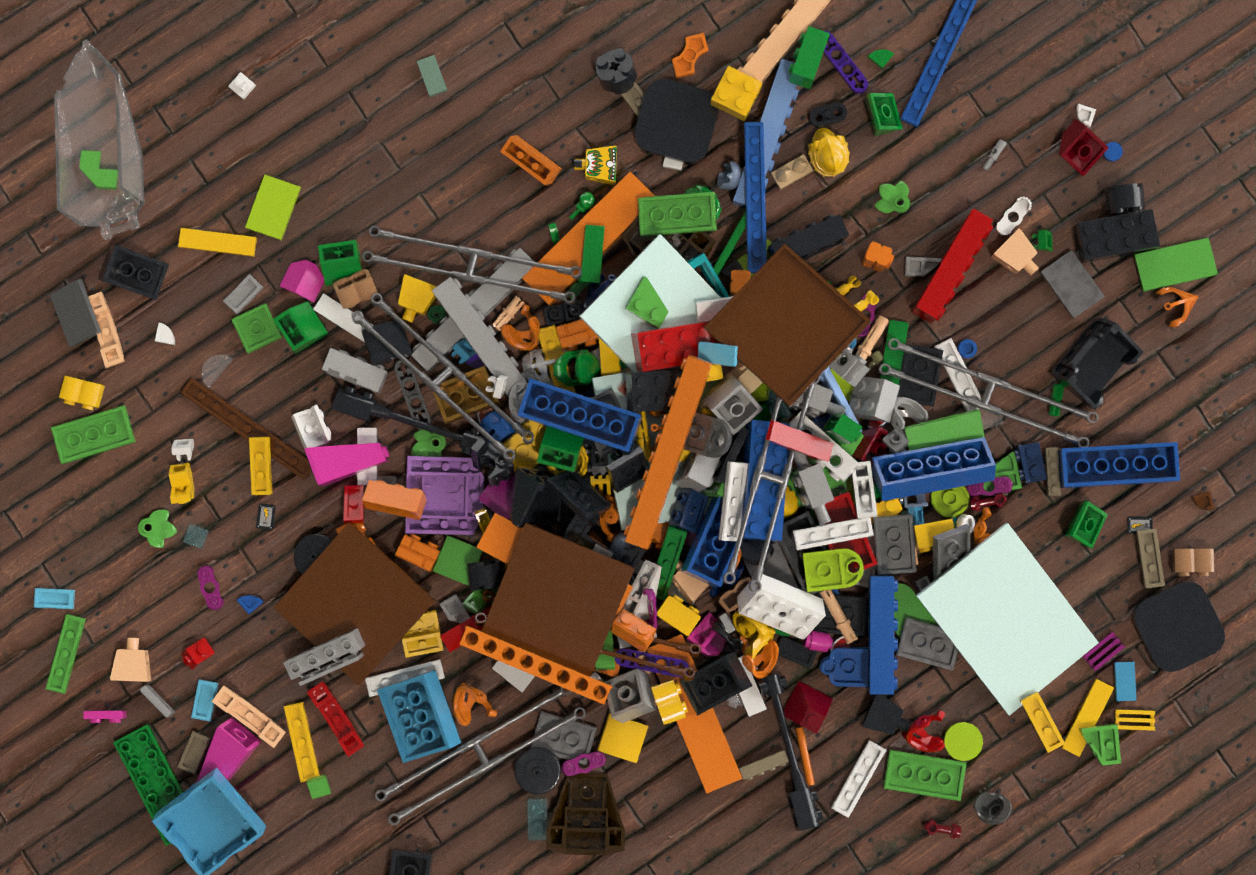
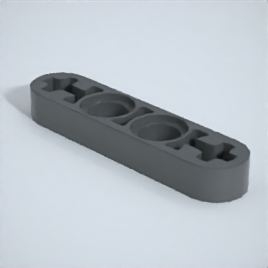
[394,360,432,430]

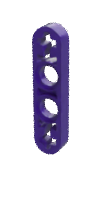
[823,31,868,94]
[615,649,689,677]

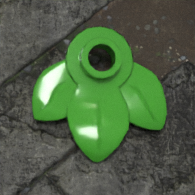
[875,181,910,214]
[411,430,446,457]
[138,510,177,548]

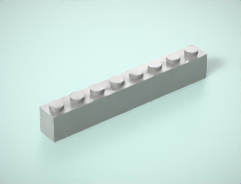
[411,248,534,373]
[431,277,529,398]

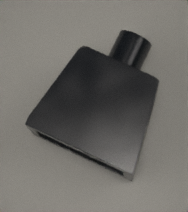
[861,694,911,735]

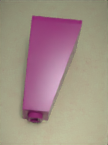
[304,443,390,487]
[197,717,262,782]

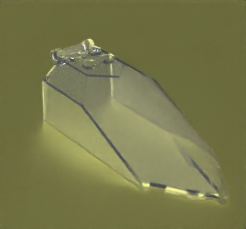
[54,40,145,240]

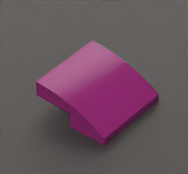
[478,475,514,521]

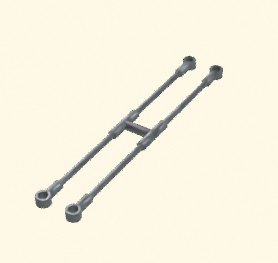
[362,226,582,305]
[352,293,534,463]
[879,338,1099,448]
[722,377,820,592]
[375,687,586,825]

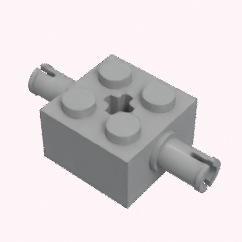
[769,384,846,418]
[791,451,834,525]

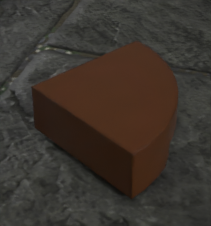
[1191,491,1215,511]

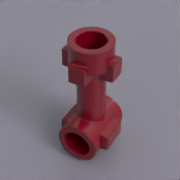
[969,493,1007,511]
[923,819,961,839]

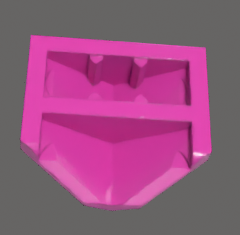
[280,260,325,303]
[686,612,726,657]

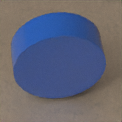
[1103,142,1123,162]
[957,339,977,359]

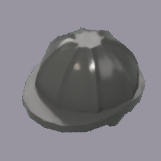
[975,792,1012,825]

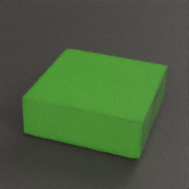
[307,774,331,799]

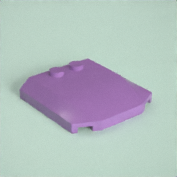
[405,456,484,535]

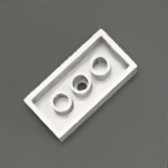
[737,574,826,640]

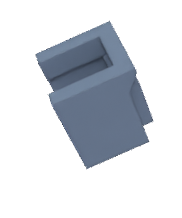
[898,493,928,509]

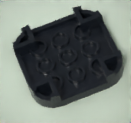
[634,79,719,165]
[1131,581,1225,672]

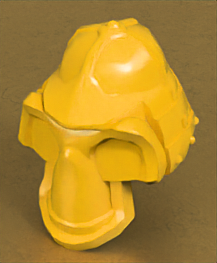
[808,128,850,177]
[733,610,775,659]

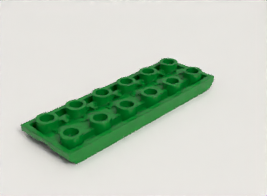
[113,724,184,846]

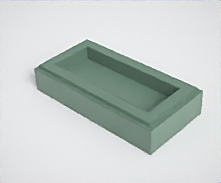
[417,55,447,97]

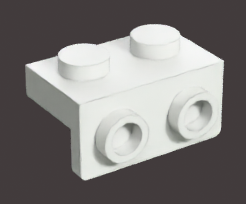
[291,405,331,449]

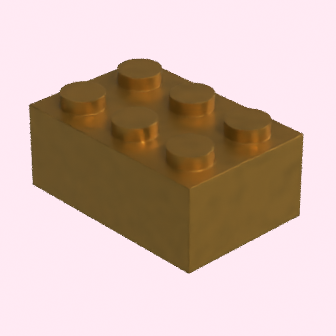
[433,366,500,425]

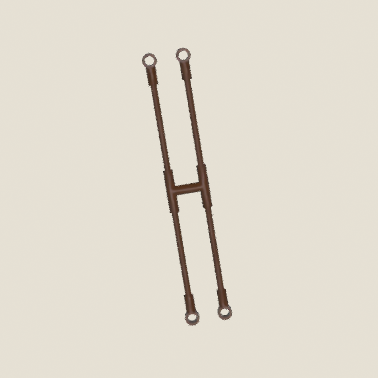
[475,590,701,681]

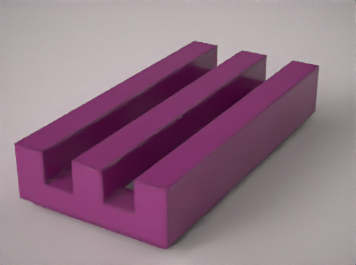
[1082,632,1125,671]

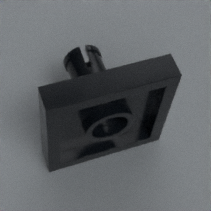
[606,446,649,493]

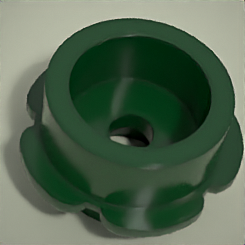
[427,305,446,324]

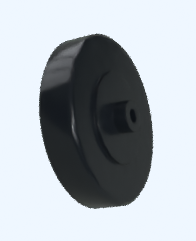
[294,534,333,575]
[514,747,561,794]

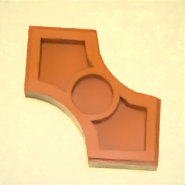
[672,33,708,79]

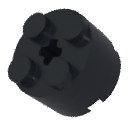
[596,48,637,94]
[1104,183,1145,214]
[466,559,506,591]

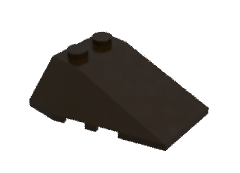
[622,215,716,271]
[546,773,625,856]

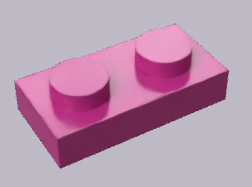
[83,710,127,723]

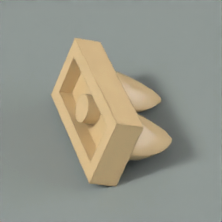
[771,154,813,190]

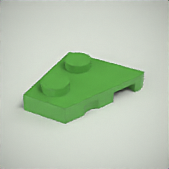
[625,276,668,329]
[983,452,1022,496]
[1079,724,1121,766]

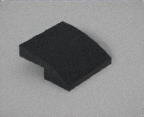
[362,320,412,366]

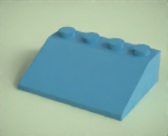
[377,670,461,763]

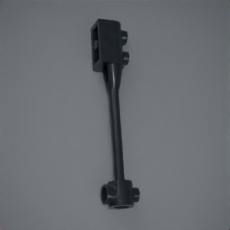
[331,386,481,456]
[757,673,823,831]

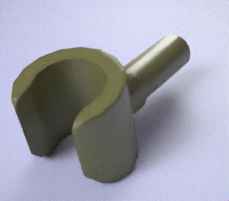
[866,351,883,374]

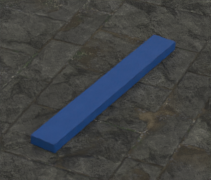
[900,0,977,128]
[744,122,767,274]

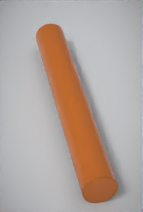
[795,727,815,786]

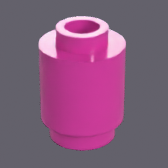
[803,631,833,652]

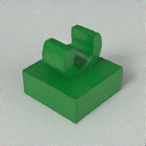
[1032,230,1053,252]

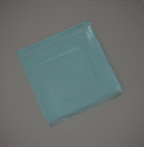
[183,524,209,549]

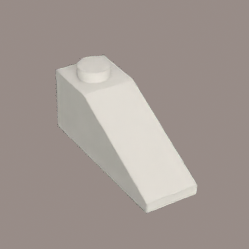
[852,461,877,519]
[620,560,662,621]

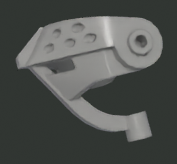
[522,349,557,386]
[509,382,527,424]
[891,397,928,438]

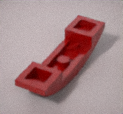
[307,681,365,757]

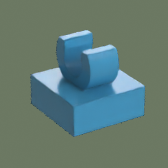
[451,339,476,364]
[902,507,924,526]

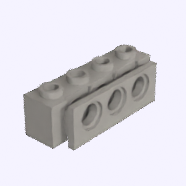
[829,346,870,387]
[283,628,365,686]

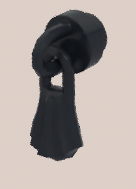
[712,620,743,655]

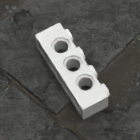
[790,411,859,482]

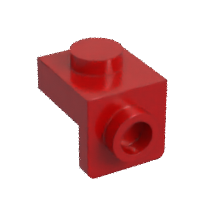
[181,638,215,670]

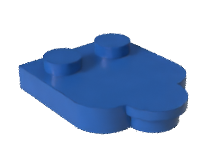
[820,647,869,687]

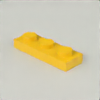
[249,437,272,495]
[1020,692,1065,753]

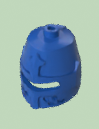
[480,411,516,445]

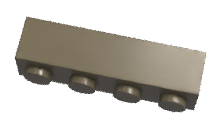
[1044,447,1061,497]
[739,750,789,781]

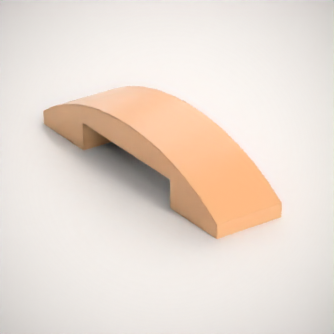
[88,292,125,368]
[212,686,286,748]

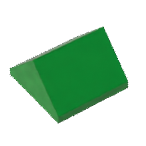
[865,93,903,137]
[1064,500,1108,549]

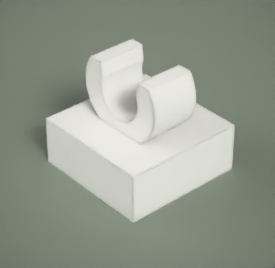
[228,72,256,100]
[485,375,508,399]
[171,439,194,461]

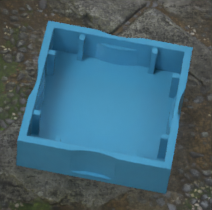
[152,767,266,875]

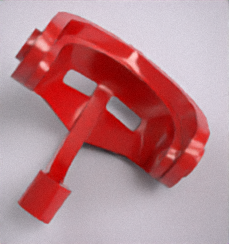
[902,710,945,752]

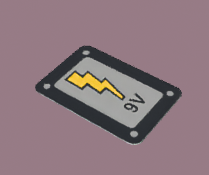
[256,504,276,530]
[1128,517,1153,534]

